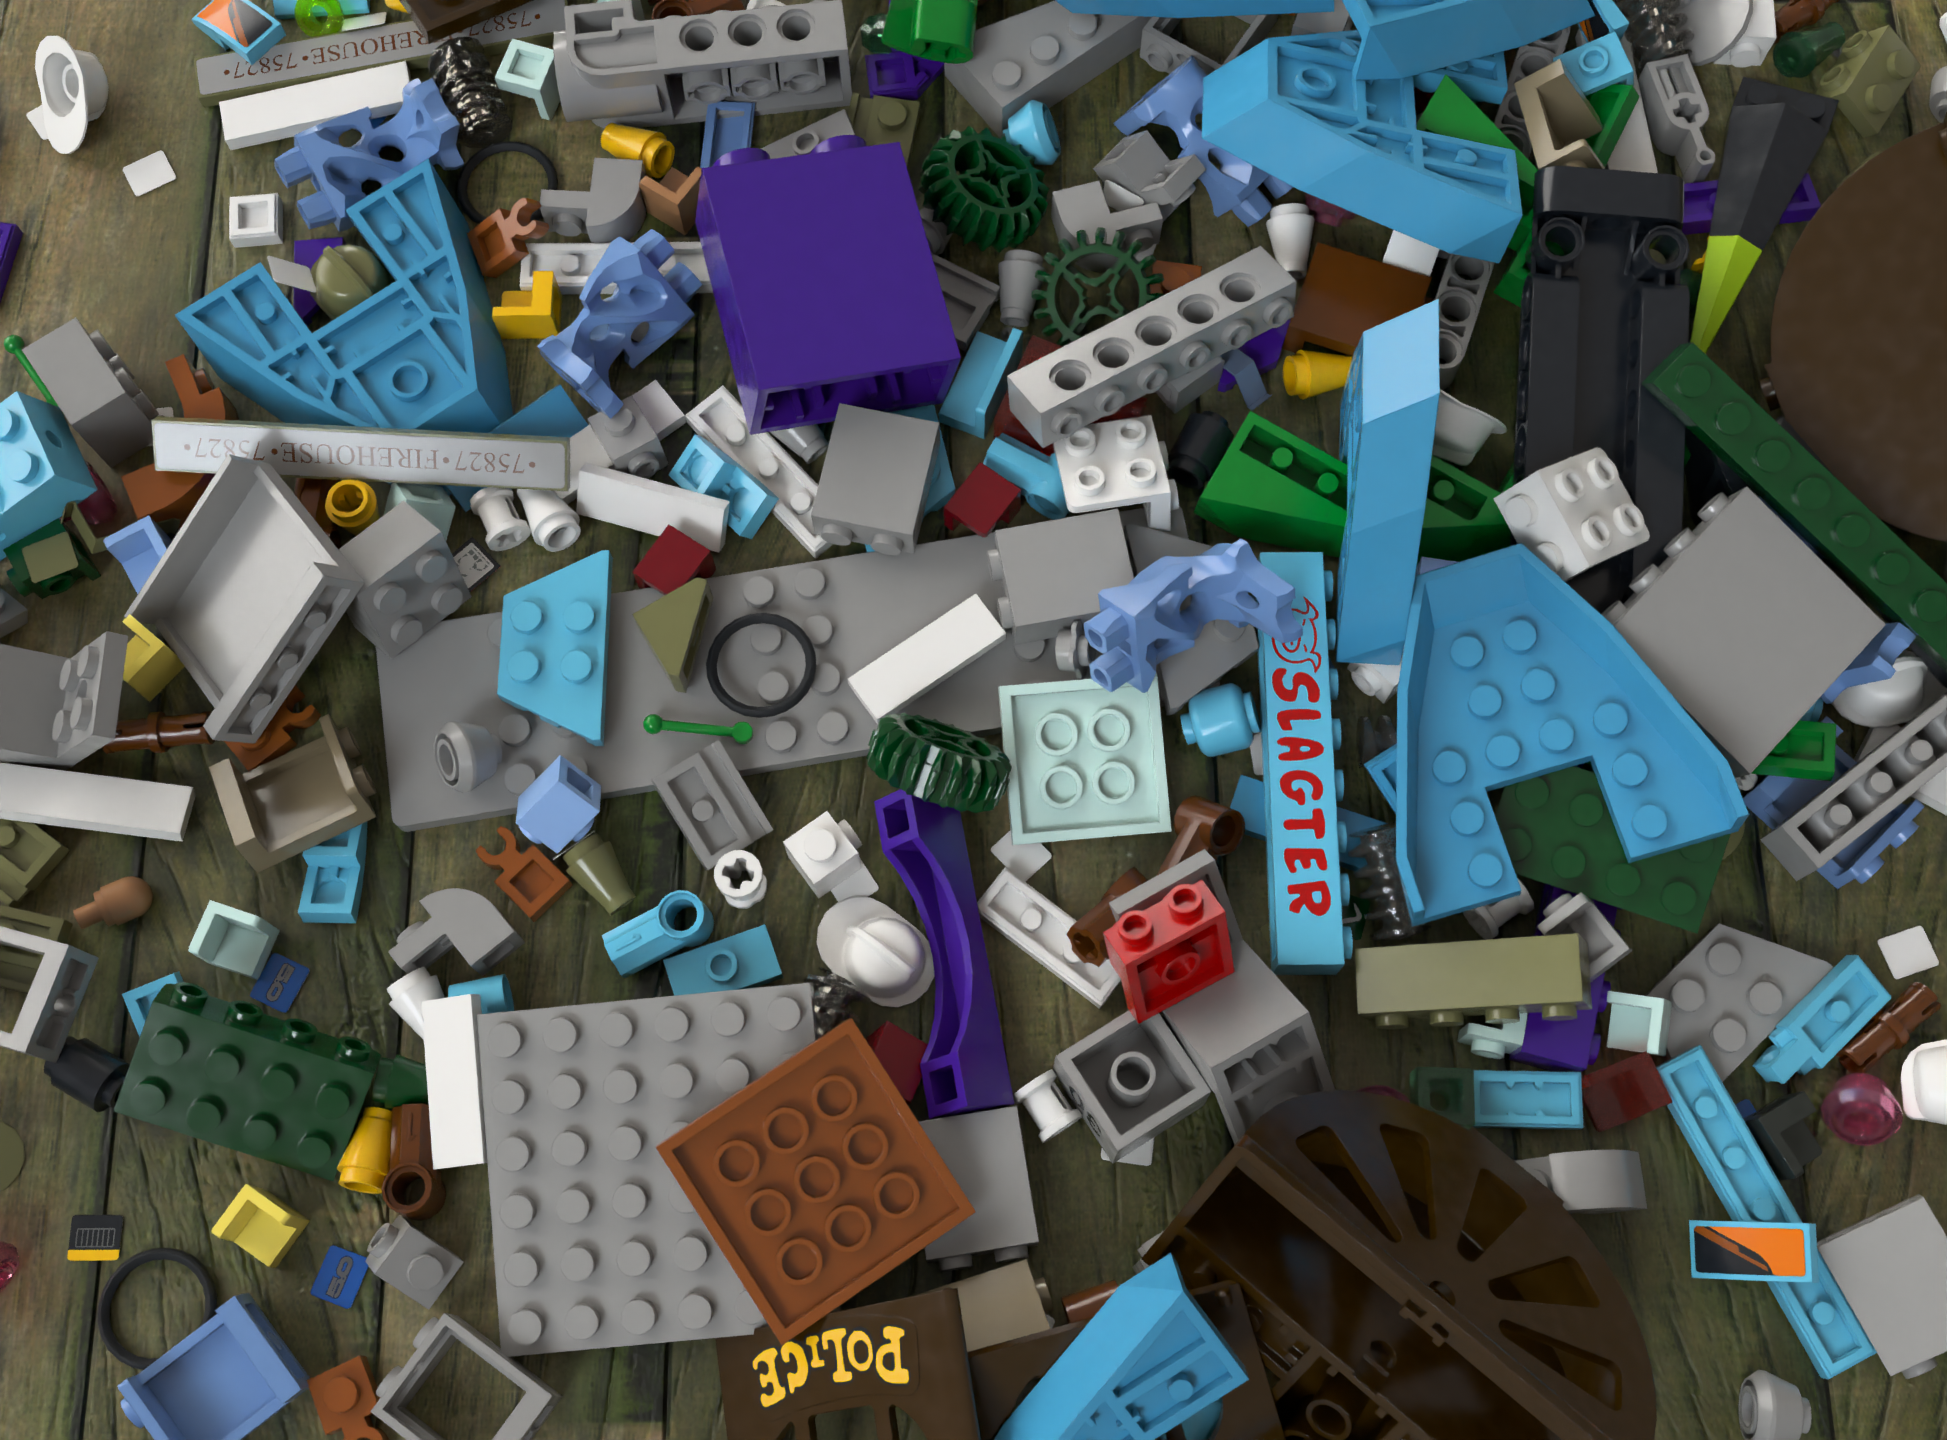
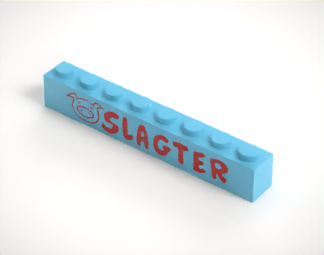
[1255,552,1353,975]

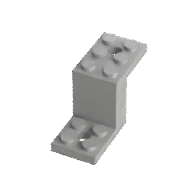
[0,631,128,771]
[1109,849,1335,1145]

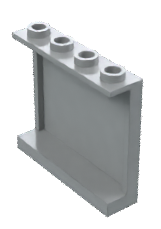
[124,454,365,743]
[1601,486,1886,778]

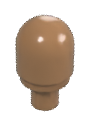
[73,876,153,929]

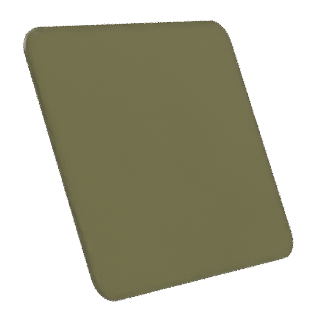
[22,532,78,583]

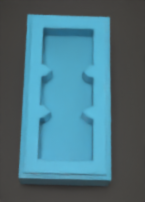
[663,924,784,995]
[1467,1070,1583,1130]

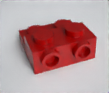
[1103,880,1235,1024]

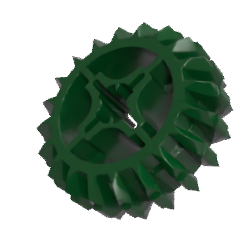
[918,126,1049,253]
[1032,227,1165,350]
[866,713,1012,813]

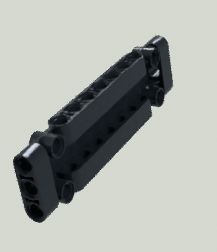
[1510,166,1690,614]

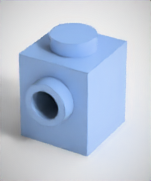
[516,755,601,854]

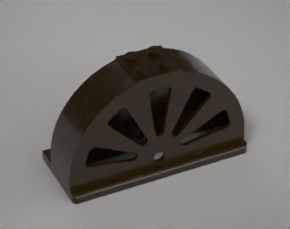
[1759,112,1947,542]
[1142,1090,1657,1440]

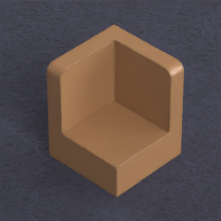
[639,167,702,235]

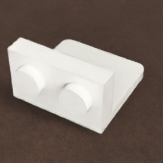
[1053,415,1179,532]
[1493,447,1650,582]

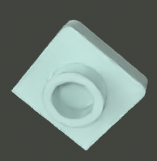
[1457,1013,1528,1059]

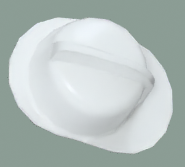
[35,36,109,154]
[1432,389,1507,466]
[1831,650,1947,728]
[817,897,934,1007]
[1900,1039,1947,1125]

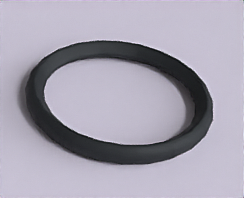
[457,141,558,224]
[706,613,817,718]
[97,1248,217,1370]

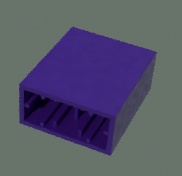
[695,135,961,435]

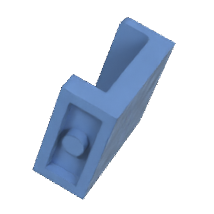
[1743,716,1925,889]
[118,1293,310,1440]

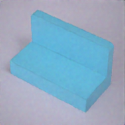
[939,328,1023,439]

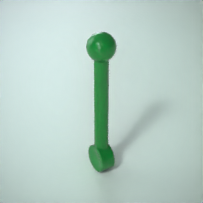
[3,335,64,415]
[643,714,753,744]

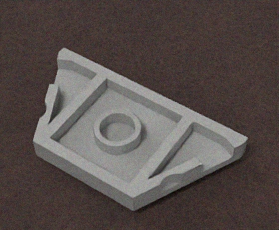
[1123,523,1259,715]
[1645,923,1834,1082]

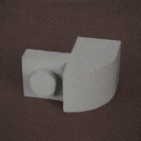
[1093,130,1206,223]
[540,158,647,243]
[1051,181,1163,273]
[388,888,525,977]
[1515,1149,1647,1214]

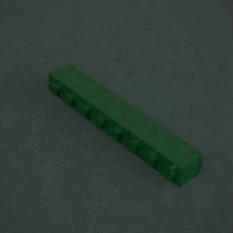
[1641,342,1947,673]

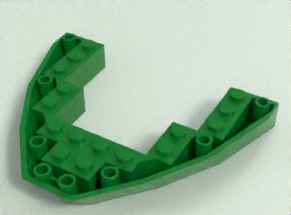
[1193,74,1691,567]

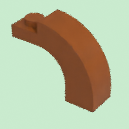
[121,354,239,534]

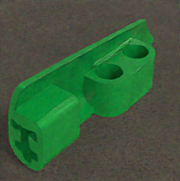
[881,0,978,64]

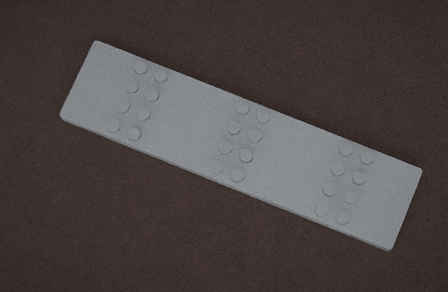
[376,506,1220,832]

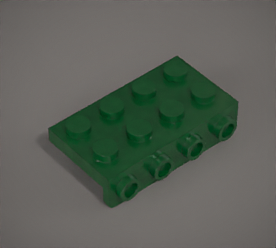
[1495,761,1731,933]
[113,982,381,1181]

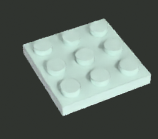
[998,673,1172,845]

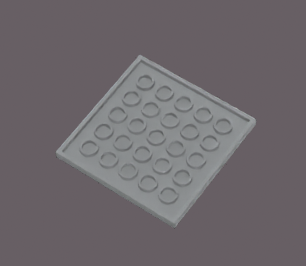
[477,982,842,1357]

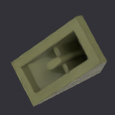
[632,577,713,693]

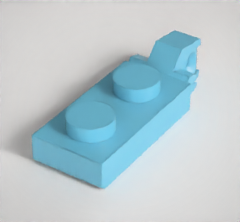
[1752,955,1891,1084]

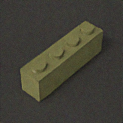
[1355,933,1592,1030]

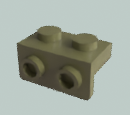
[1815,25,1921,138]

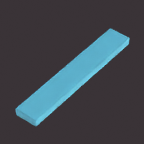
[1647,1045,1877,1379]

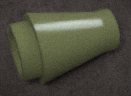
[563,833,636,916]

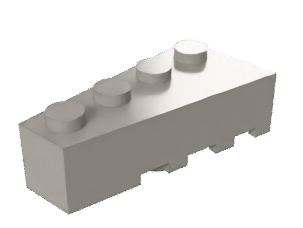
[944,1,1151,137]

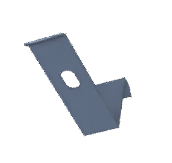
[1220,349,1272,411]

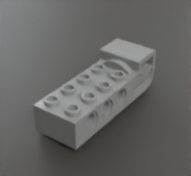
[553,0,852,129]

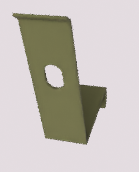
[61,501,181,554]

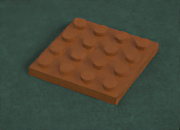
[656,1018,976,1345]

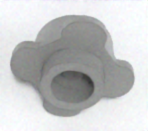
[1055,620,1096,680]

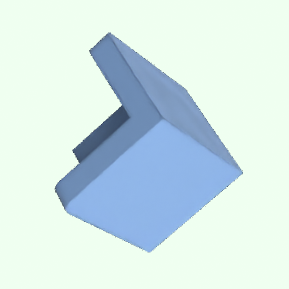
[103,515,172,594]

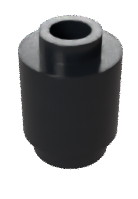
[1167,411,1234,489]
[44,1036,130,1112]

